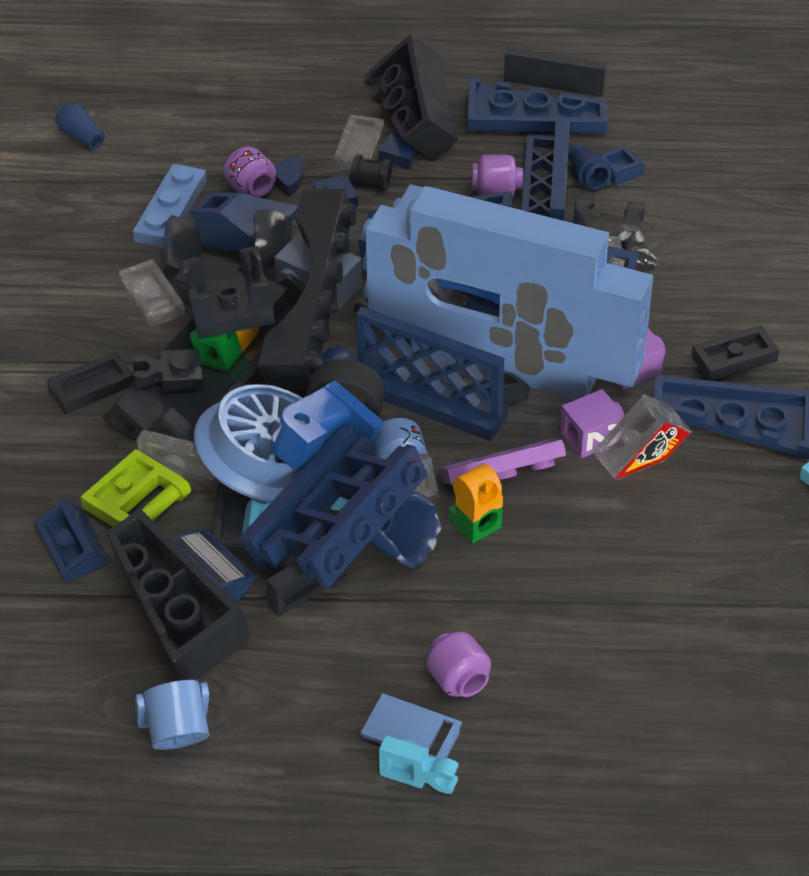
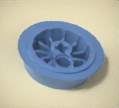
[194,384,326,503]

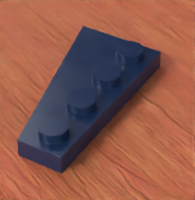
[468,76,607,134]
[652,375,809,459]

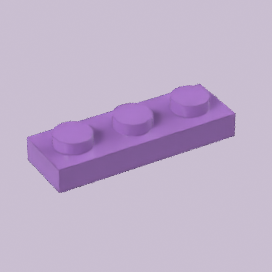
[438,439,566,485]

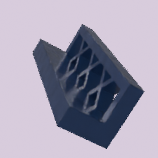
[521,116,570,221]

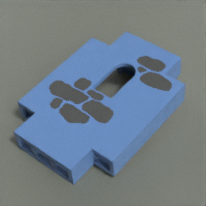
[362,184,653,400]

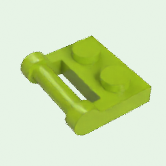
[80,449,191,527]

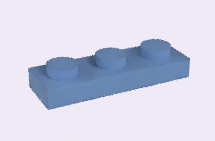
[133,164,207,248]

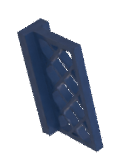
[356,306,509,441]

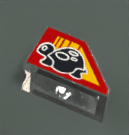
[592,394,692,480]

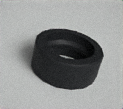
[306,359,384,417]

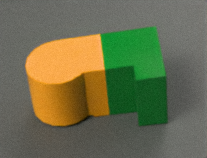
[190,327,260,372]
[448,463,503,544]

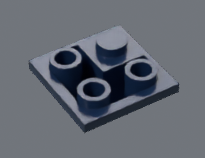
[191,192,298,252]

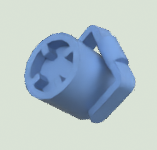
[135,680,210,750]

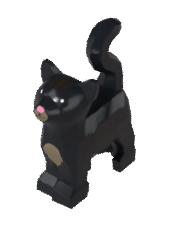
[573,196,656,273]

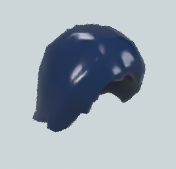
[368,491,441,568]

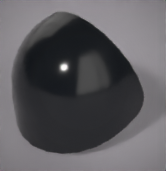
[239,210,293,271]

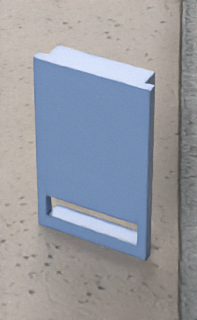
[360,693,462,759]

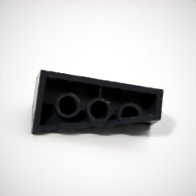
[364,33,458,161]

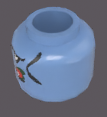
[373,418,427,464]

